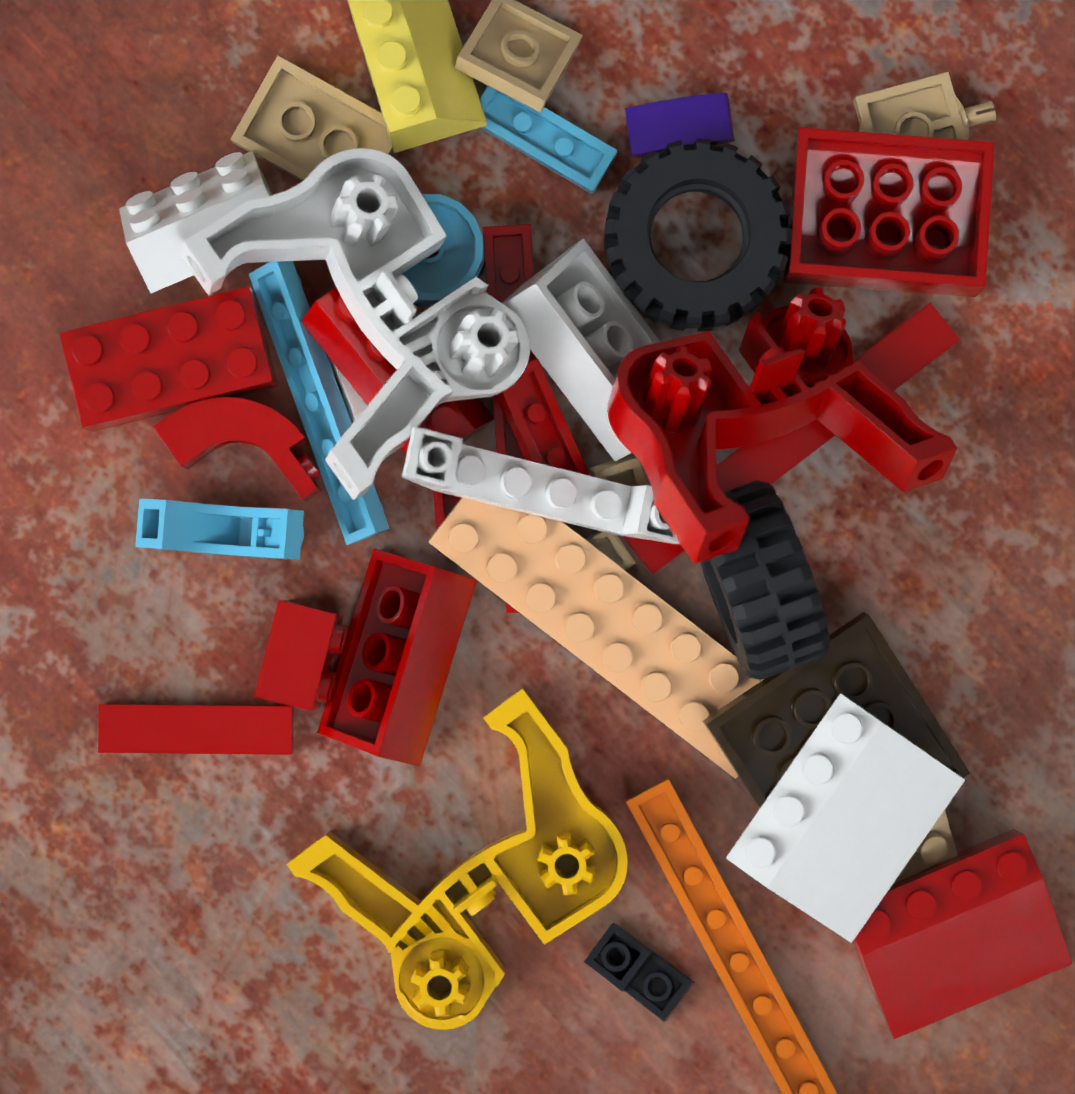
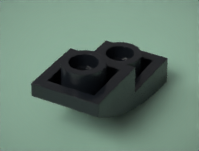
[584,923,695,1022]

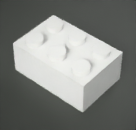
[119,151,272,293]

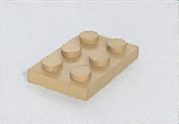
[230,55,393,181]

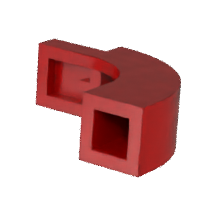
[153,397,322,501]

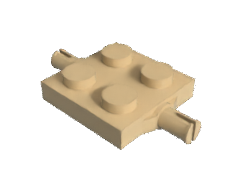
[853,72,996,140]

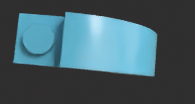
[135,499,304,560]

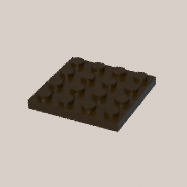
[702,612,970,808]

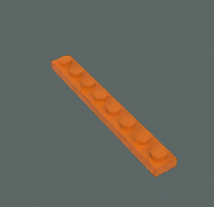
[625,778,837,1094]

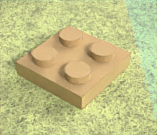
[454,0,583,113]

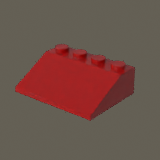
[784,127,995,297]
[852,829,1072,1039]

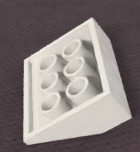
[726,694,965,943]

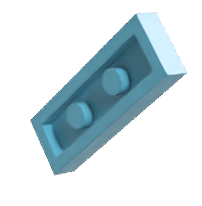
[480,86,618,195]

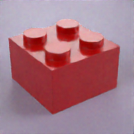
[254,600,349,711]

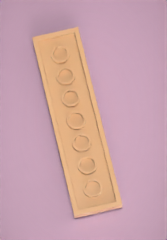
[428,498,764,779]

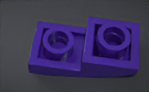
[625,92,735,158]

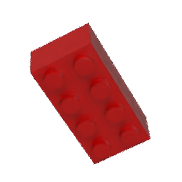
[59,286,278,432]

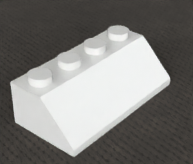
[502,238,660,462]

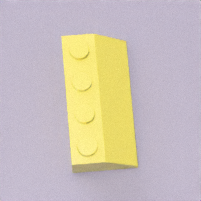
[347,0,487,153]

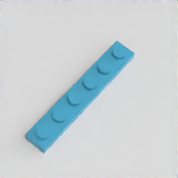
[248,261,390,545]

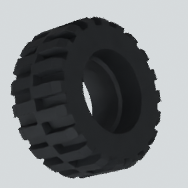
[604,138,792,332]
[700,480,830,680]

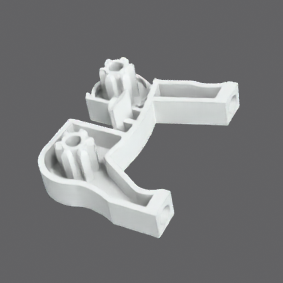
[180,148,530,501]

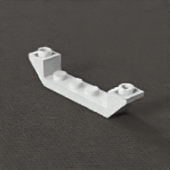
[402,427,681,544]

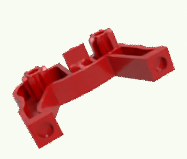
[607,288,958,564]

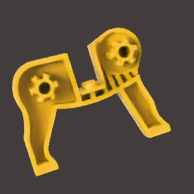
[286,688,628,1030]

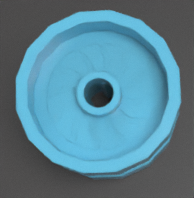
[402,194,484,308]

